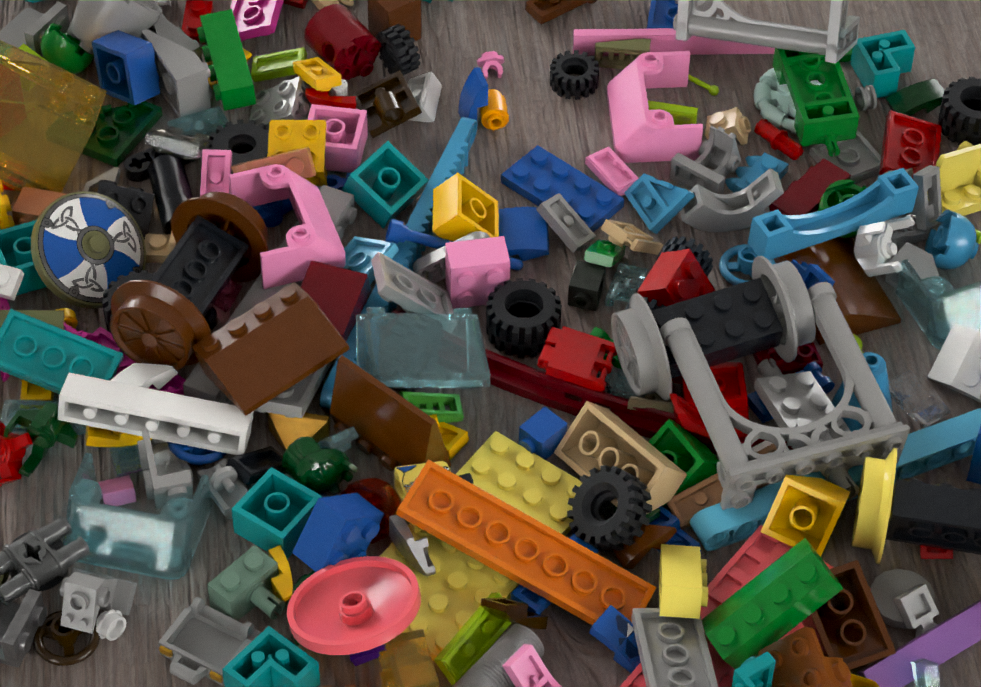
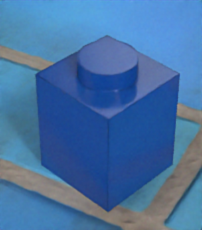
[519,407,568,460]

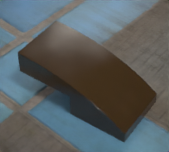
[481,597,548,630]

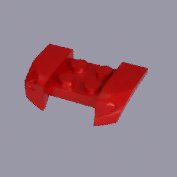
[669,362,749,438]

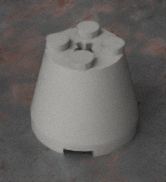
[67,0,163,54]

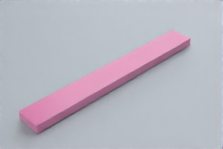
[573,28,775,56]

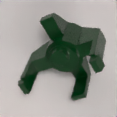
[3,401,78,477]

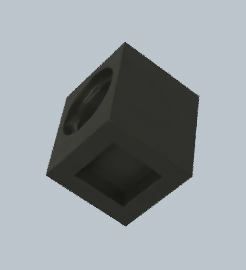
[568,260,606,311]

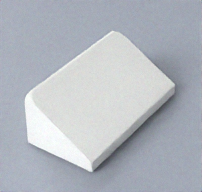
[408,72,442,122]

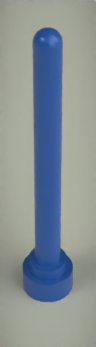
[385,219,523,271]

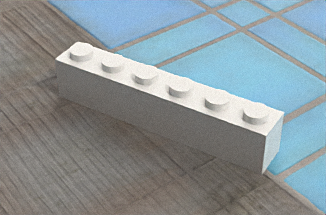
[57,373,254,456]

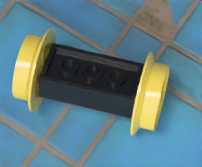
[852,448,981,564]

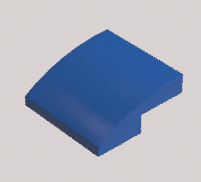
[499,207,549,262]

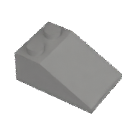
[142,29,213,121]

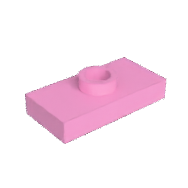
[585,147,639,196]

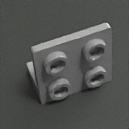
[249,76,311,129]

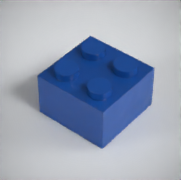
[92,30,161,105]
[292,493,384,572]

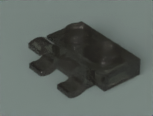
[145,126,210,160]

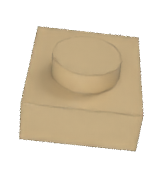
[705,107,751,145]

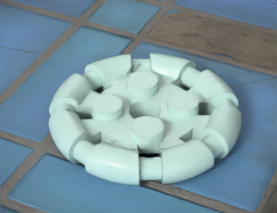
[753,68,853,134]

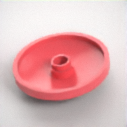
[287,556,421,655]

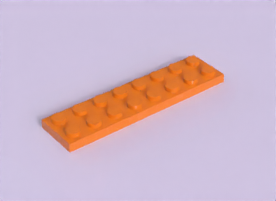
[396,459,657,625]

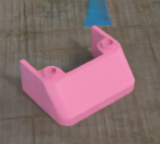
[607,51,703,163]
[229,164,346,289]

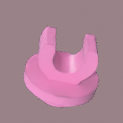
[477,51,504,80]

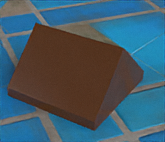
[367,0,422,41]

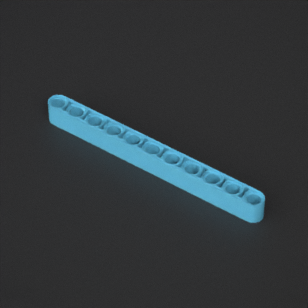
[689,408,981,551]

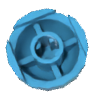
[925,209,979,270]

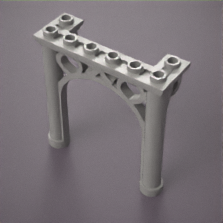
[660,282,910,510]

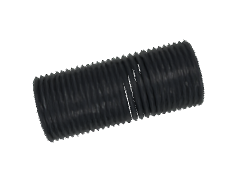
[148,155,193,235]

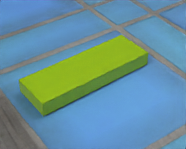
[434,592,512,685]

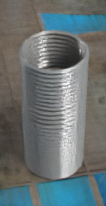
[452,624,544,687]

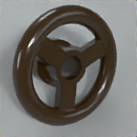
[33,610,100,666]

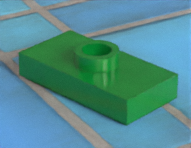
[584,240,626,268]

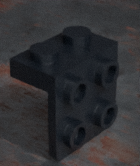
[88,180,155,240]

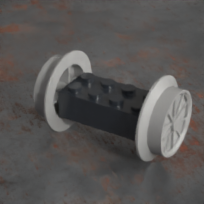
[611,256,816,401]

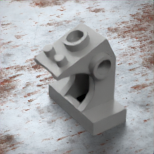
[670,126,741,194]
[876,165,942,230]
[60,567,137,634]

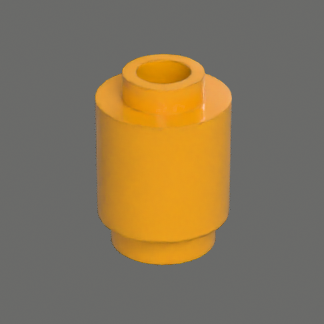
[479,89,509,130]

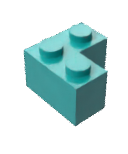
[850,30,915,98]
[222,626,321,687]

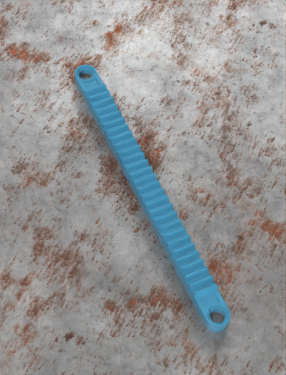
[320,117,478,410]

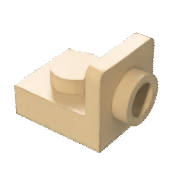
[144,231,177,263]

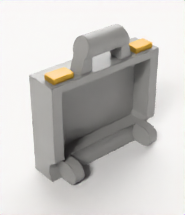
[158,597,260,686]

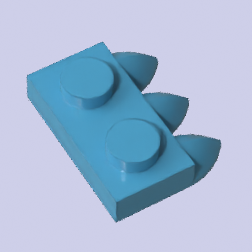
[725,152,789,193]

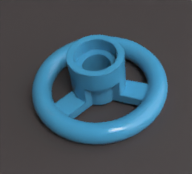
[719,244,776,286]

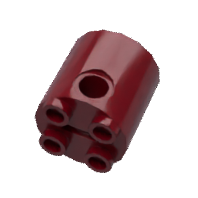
[304,4,381,80]

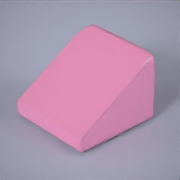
[98,475,137,509]

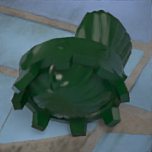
[282,436,358,495]

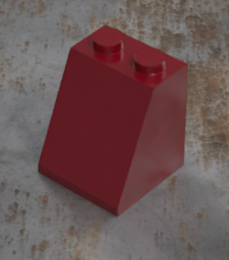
[300,260,371,341]

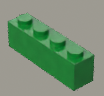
[197,9,256,111]

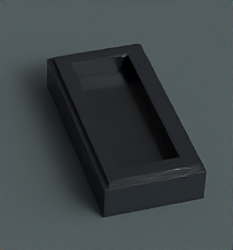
[226,446,287,485]

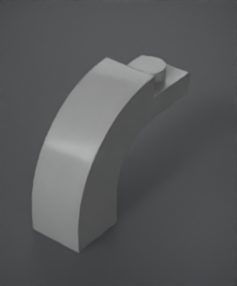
[680,168,784,232]

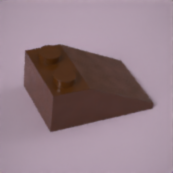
[802,560,897,670]

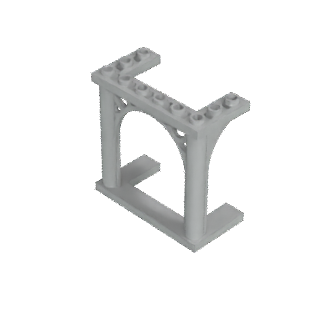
[673,0,860,63]

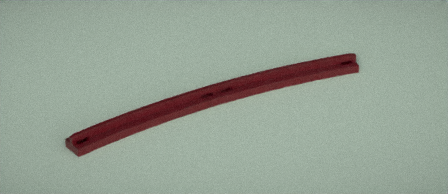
[384,310,793,455]

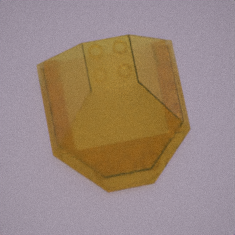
[0,40,107,193]

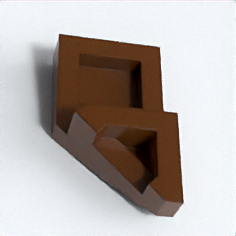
[613,524,677,569]

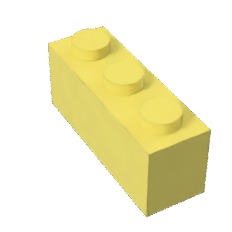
[659,544,708,619]

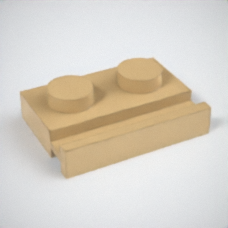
[601,219,663,255]

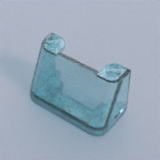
[356,307,491,389]

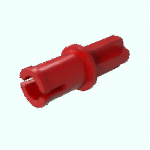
[754,119,804,160]

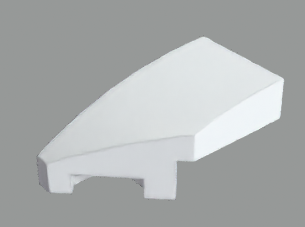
[110,363,178,390]

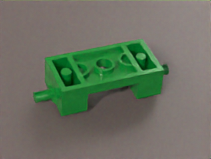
[773,48,860,157]

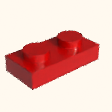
[181,0,214,44]

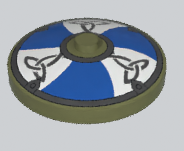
[31,191,146,309]

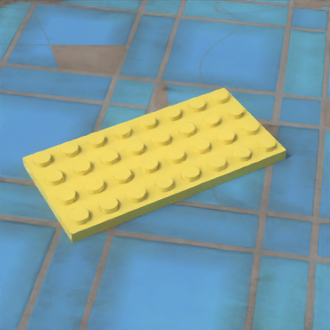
[379,431,582,662]

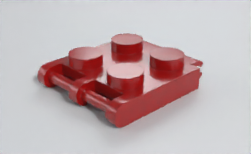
[537,326,617,392]

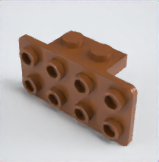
[758,627,853,687]

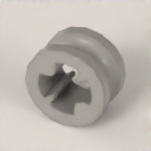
[855,85,877,111]

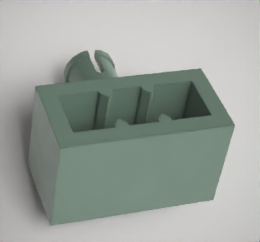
[207,545,286,621]

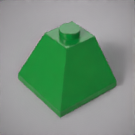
[649,419,719,508]

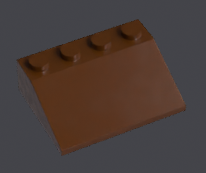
[774,237,901,345]
[191,282,350,416]
[330,355,452,472]

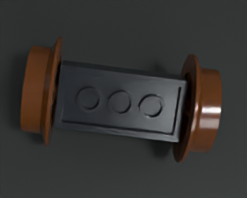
[110,192,269,371]

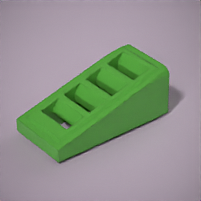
[399,391,464,423]

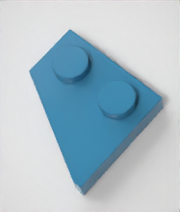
[624,173,695,234]

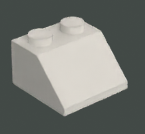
[928,323,981,403]

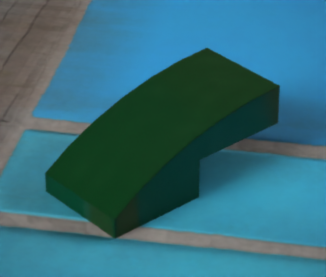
[885,79,945,116]

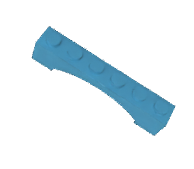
[748,168,919,260]

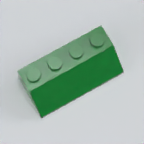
[701,538,844,669]

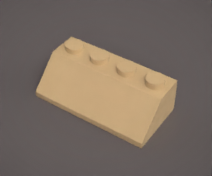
[553,401,687,514]

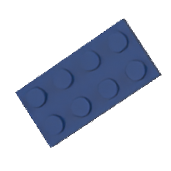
[501,145,624,232]

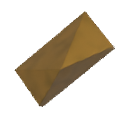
[267,412,331,451]

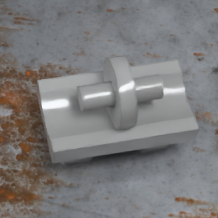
[197,459,248,519]

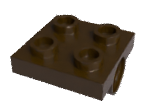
[351,70,422,138]

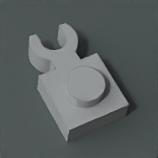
[894,584,940,637]

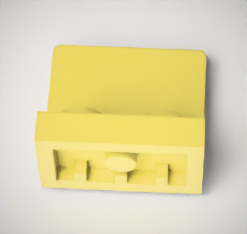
[927,144,981,216]

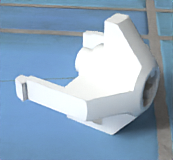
[854,215,915,277]

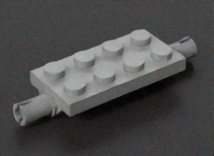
[753,358,864,500]

